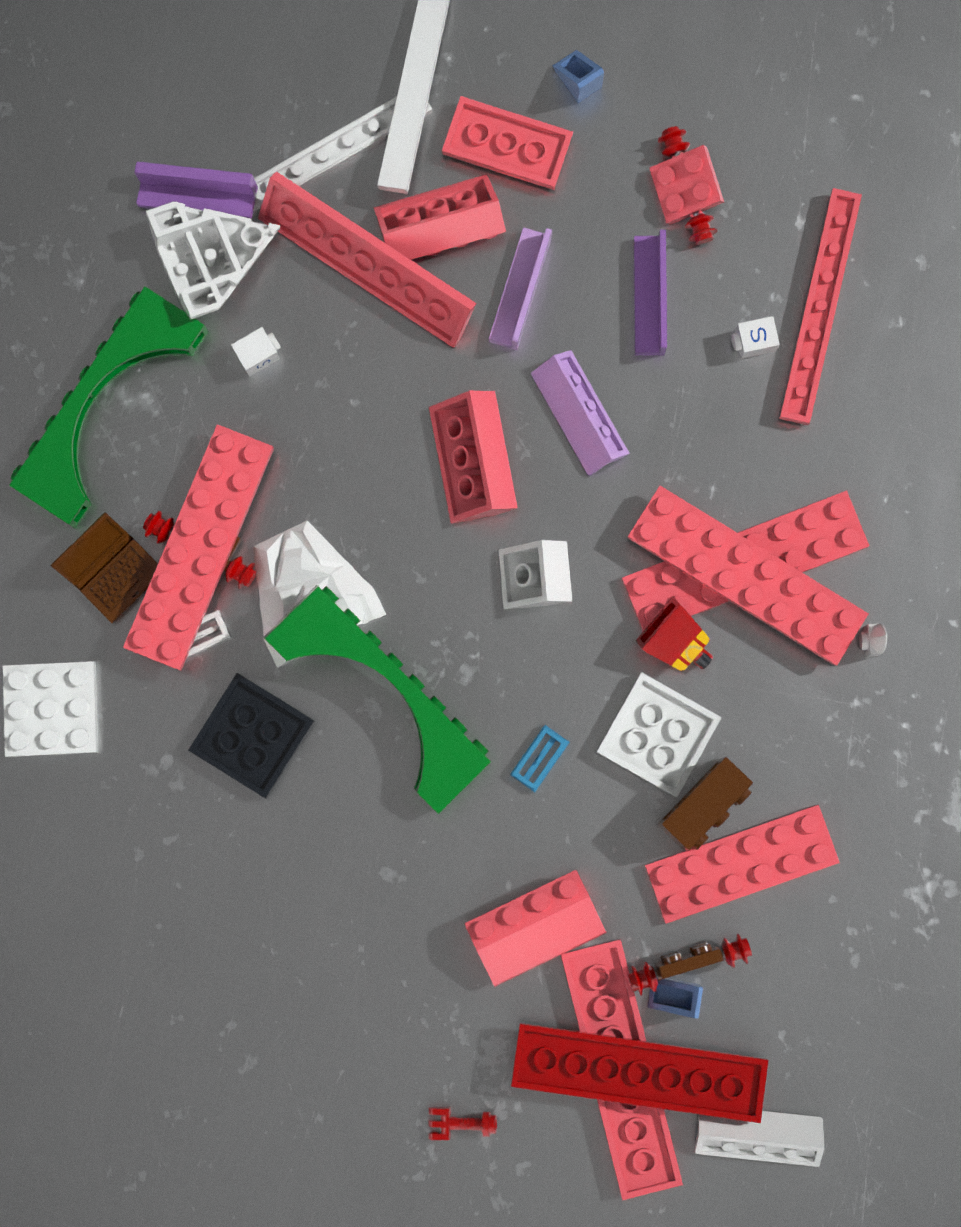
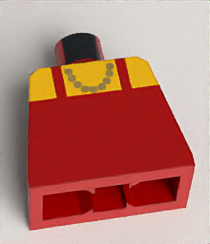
[636,597,713,671]

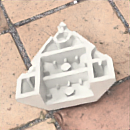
[146,202,281,319]

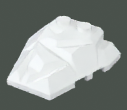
[253,521,387,668]

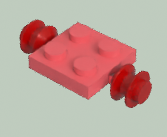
[649,126,725,245]

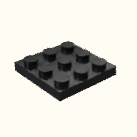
[188,673,315,799]

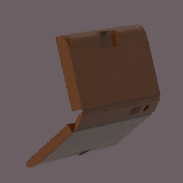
[50,512,158,623]

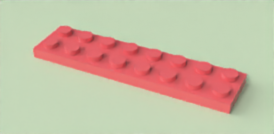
[258,171,476,348]
[123,424,274,671]
[627,486,869,666]
[622,490,870,632]
[561,939,683,1201]

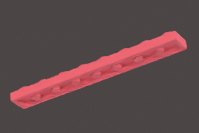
[779,188,862,425]

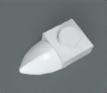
[859,623,888,657]

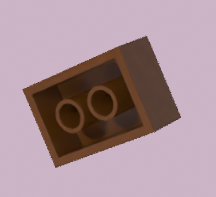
[657,757,753,851]

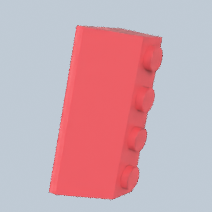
[373,174,506,260]
[429,390,518,523]
[464,870,606,987]

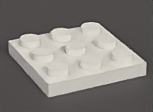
[3,661,98,757]
[596,672,722,798]

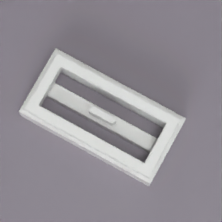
[187,610,231,658]

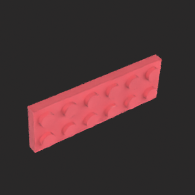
[645,804,840,924]

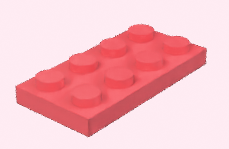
[442,96,573,190]

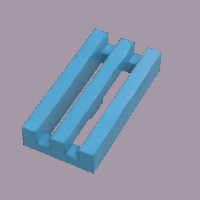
[510,725,570,792]

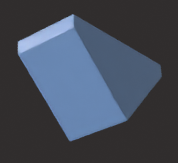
[552,50,604,103]
[647,978,703,1019]

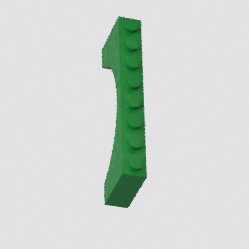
[9,286,209,529]
[264,585,491,814]

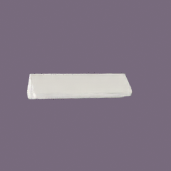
[695,1111,824,1167]

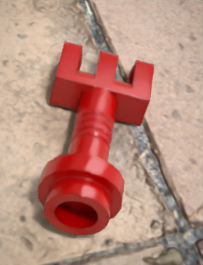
[428,1107,497,1140]

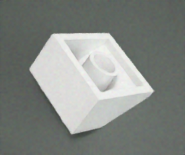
[498,540,572,609]

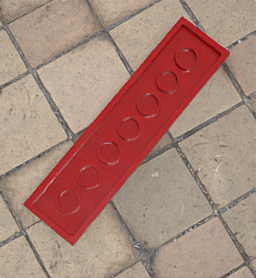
[511,1023,769,1123]

